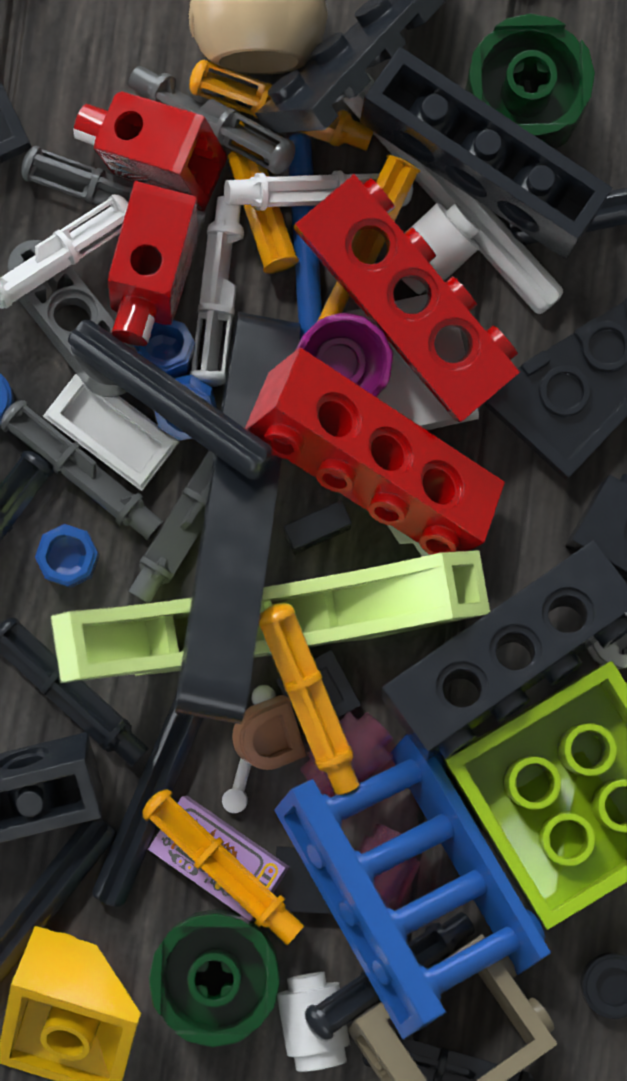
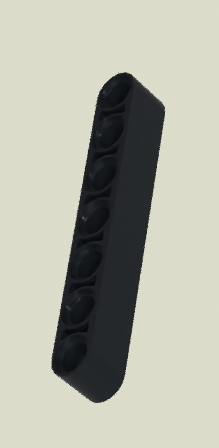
[174,312,300,724]

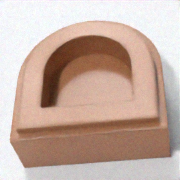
[232,695,307,770]

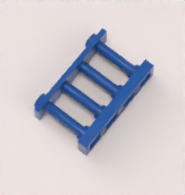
[274,734,551,1039]

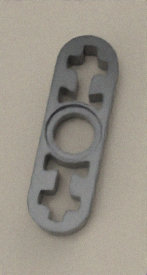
[8,240,137,397]

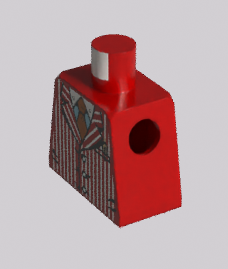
[74,91,228,212]
[108,181,198,346]

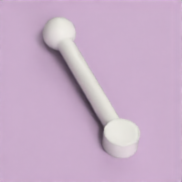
[222,685,276,813]

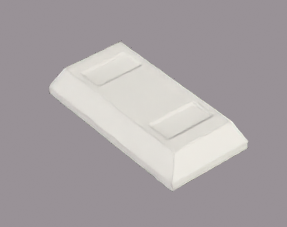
[43,374,179,491]

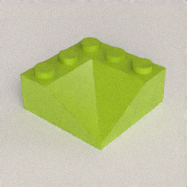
[443,661,627,930]

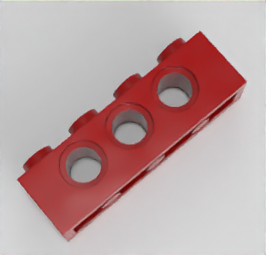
[293,174,520,422]
[245,347,505,555]

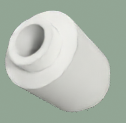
[402,203,480,295]
[277,972,350,1072]

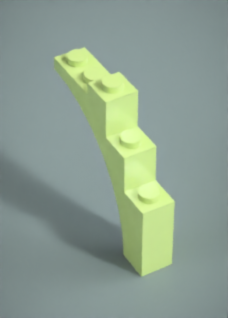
[51,551,490,682]

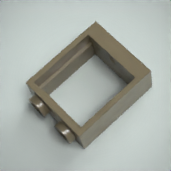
[348,935,557,1081]

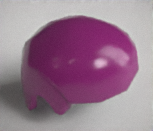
[297,313,393,397]

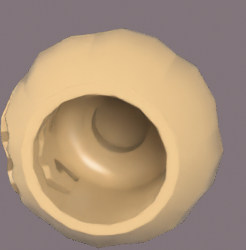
[189,0,328,75]

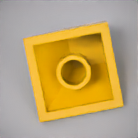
[0,926,141,1081]

